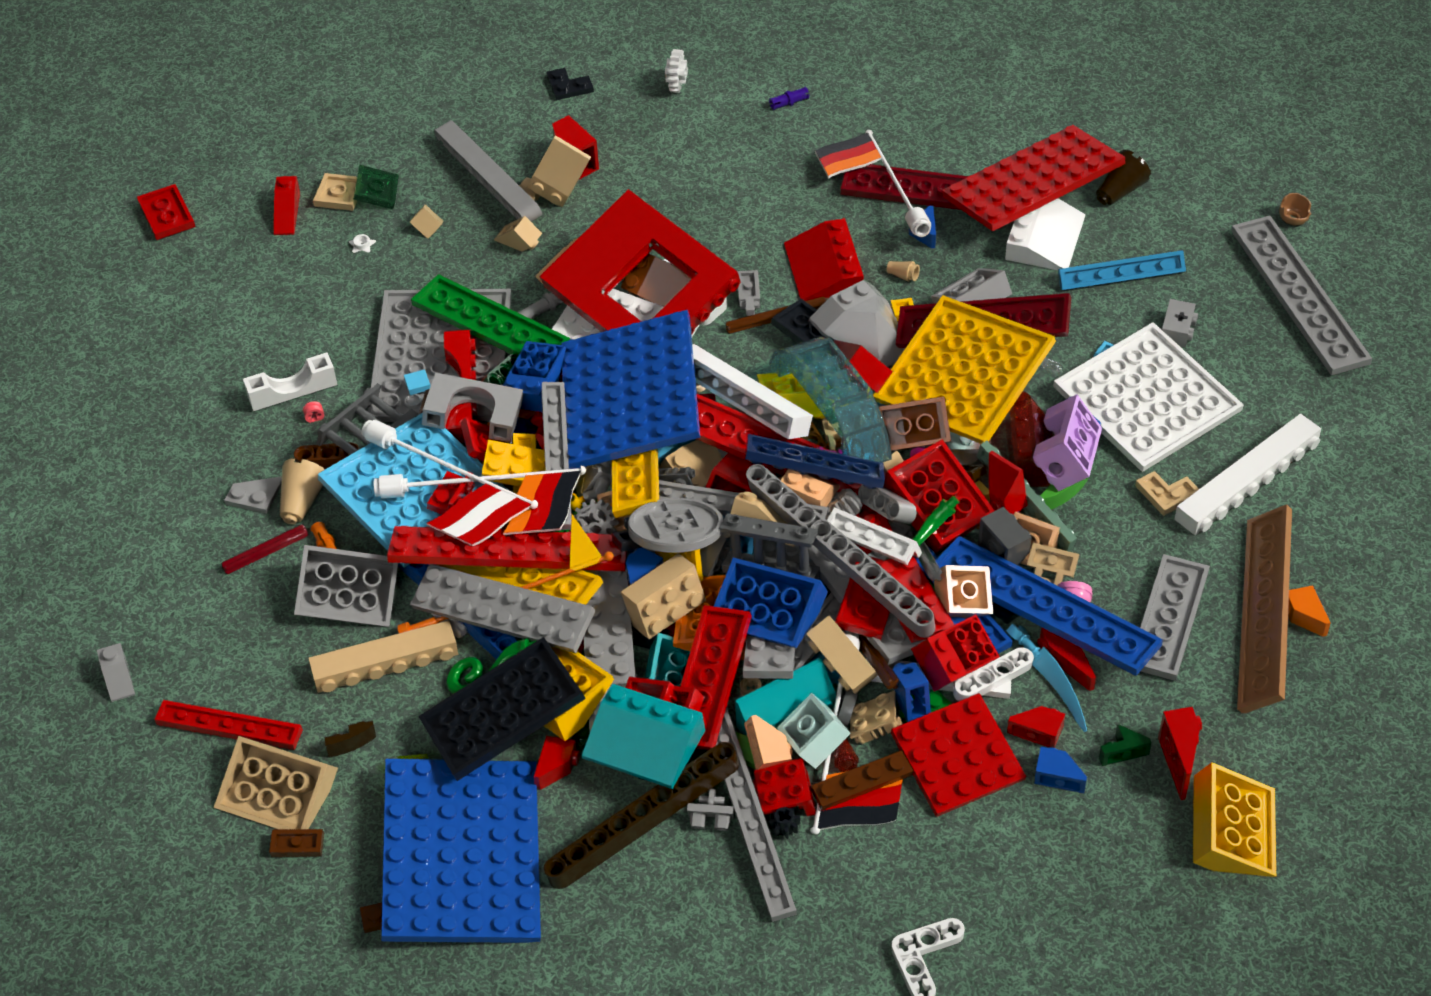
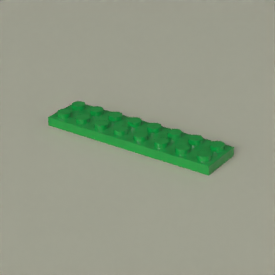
[411,274,570,356]

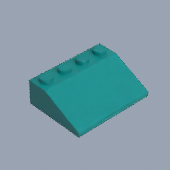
[582,684,706,789]

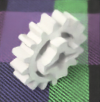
[665,49,688,93]

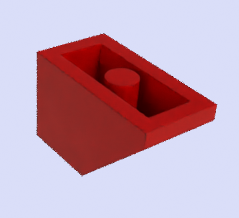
[1007,706,1065,748]
[534,736,580,790]

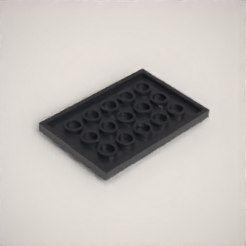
[418,637,586,781]

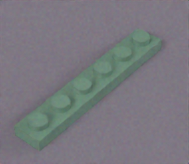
[977,440,1077,551]

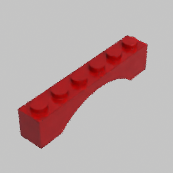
[444,330,477,443]

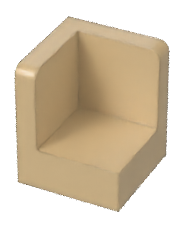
[410,205,443,238]

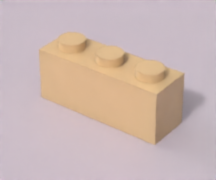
[807,615,878,694]

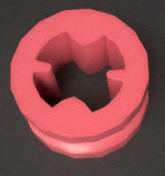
[303,402,324,423]

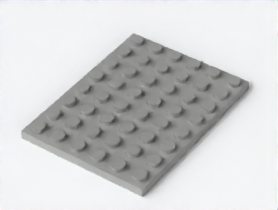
[368,289,512,422]

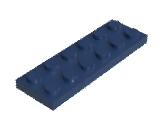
[745,434,885,489]

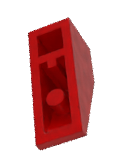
[274,176,300,235]
[1038,628,1096,691]

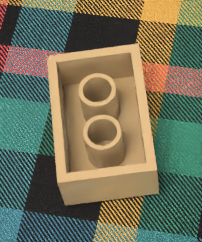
[621,553,706,639]

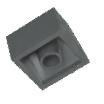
[978,507,1032,565]

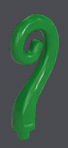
[890,496,959,559]
[446,638,537,694]

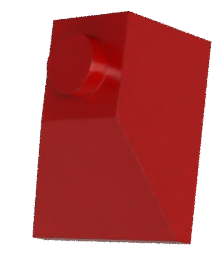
[989,451,1028,515]

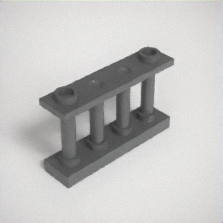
[316,383,418,455]
[719,514,820,579]

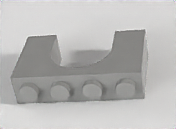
[422,372,523,442]

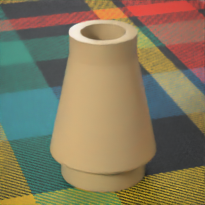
[887,261,920,282]

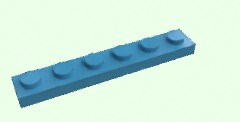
[1058,250,1186,290]

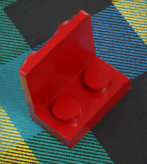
[754,758,816,816]

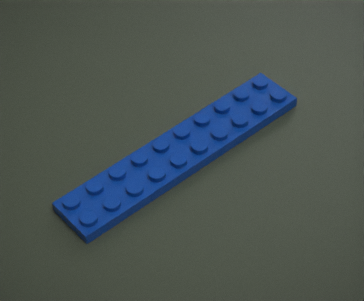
[936,536,1163,676]

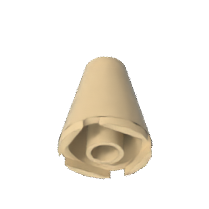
[280,459,325,525]

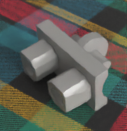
[687,789,735,831]

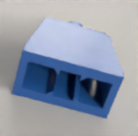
[892,662,931,722]

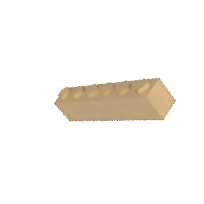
[309,620,458,693]

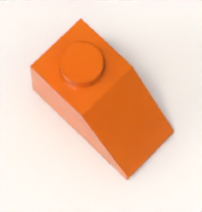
[1288,585,1331,637]

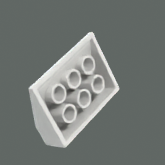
[1005,198,1085,270]

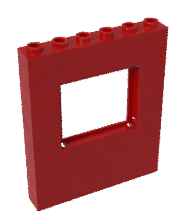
[539,189,741,334]

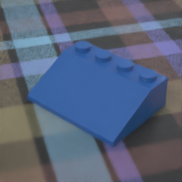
[714,558,828,648]

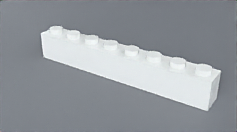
[692,344,813,439]
[1174,413,1321,535]

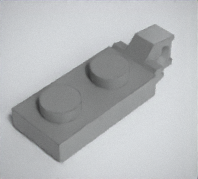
[738,270,760,316]

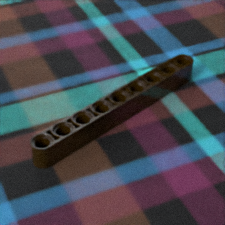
[544,742,739,889]

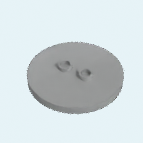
[628,498,723,553]

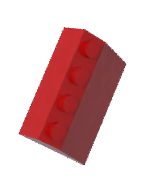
[784,218,864,301]
[884,439,995,555]

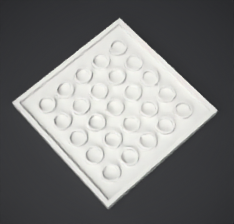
[1053,322,1244,472]

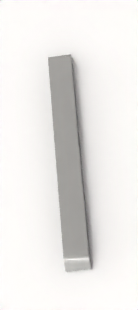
[746,464,936,638]

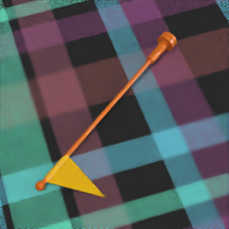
[398,515,614,633]

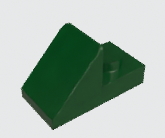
[1099,725,1152,766]

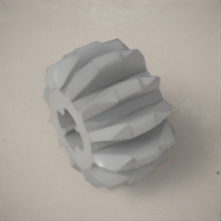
[827,488,863,516]

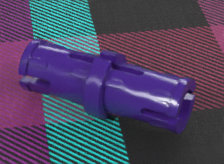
[769,87,810,110]

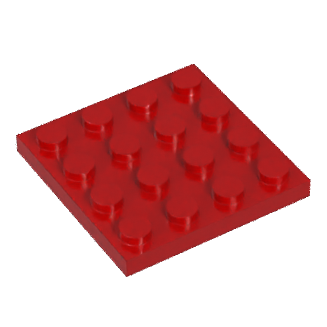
[891,693,1027,817]

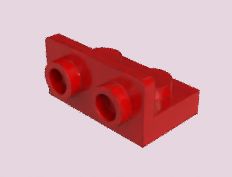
[427,471,475,515]

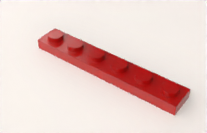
[154,700,303,750]

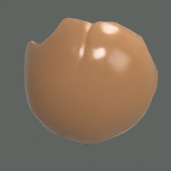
[1279,193,1311,226]

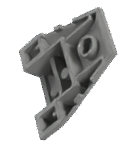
[809,280,905,367]

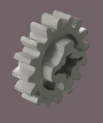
[571,499,619,534]

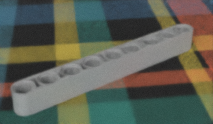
[434,120,542,222]

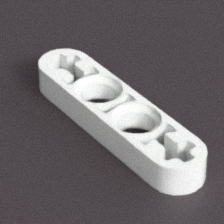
[953,648,1034,701]

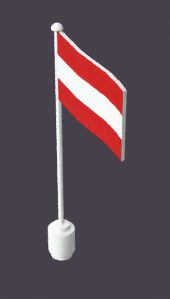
[362,420,538,547]

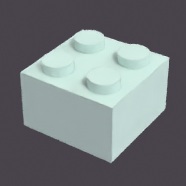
[777,693,851,769]

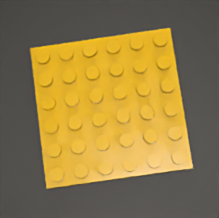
[872,295,1056,444]

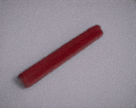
[221,524,308,574]

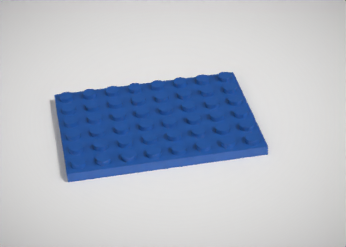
[562,310,701,469]
[381,759,541,943]

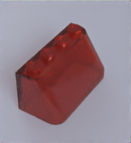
[1005,391,1053,487]

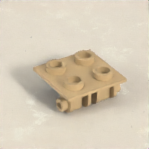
[850,691,902,744]

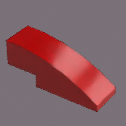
[625,677,704,711]

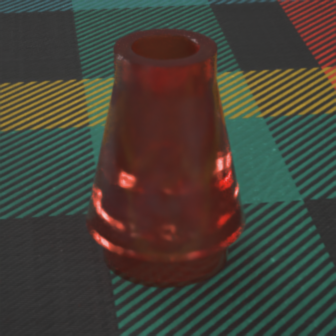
[834,738,859,772]

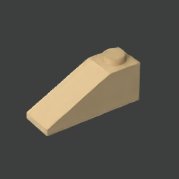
[730,492,795,547]

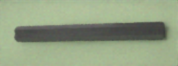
[907,530,942,581]

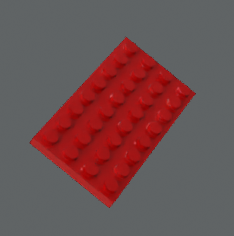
[942,125,1125,231]

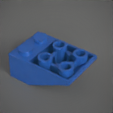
[502,341,566,412]

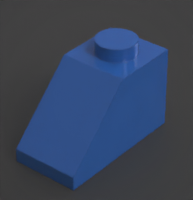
[1034,747,1087,793]

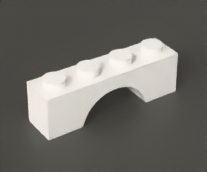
[243,353,337,411]

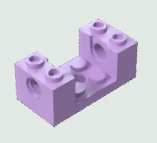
[1033,394,1102,491]

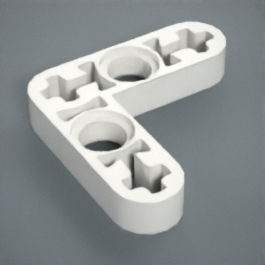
[891,918,965,996]

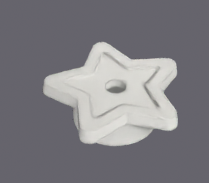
[349,234,376,253]

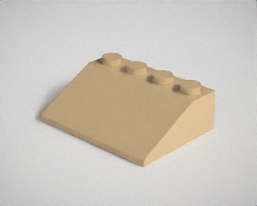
[214,736,338,829]

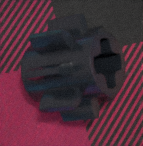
[769,807,801,839]

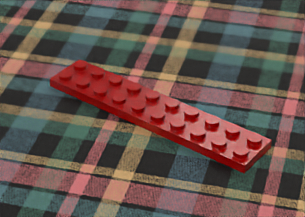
[697,394,889,520]
[387,526,628,572]

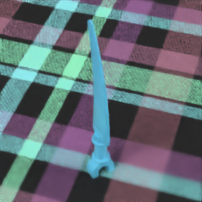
[1006,624,1087,732]

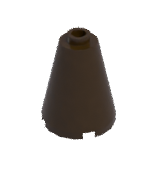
[1096,149,1151,205]

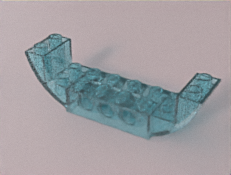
[769,337,892,463]

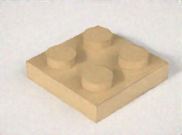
[313,173,365,211]

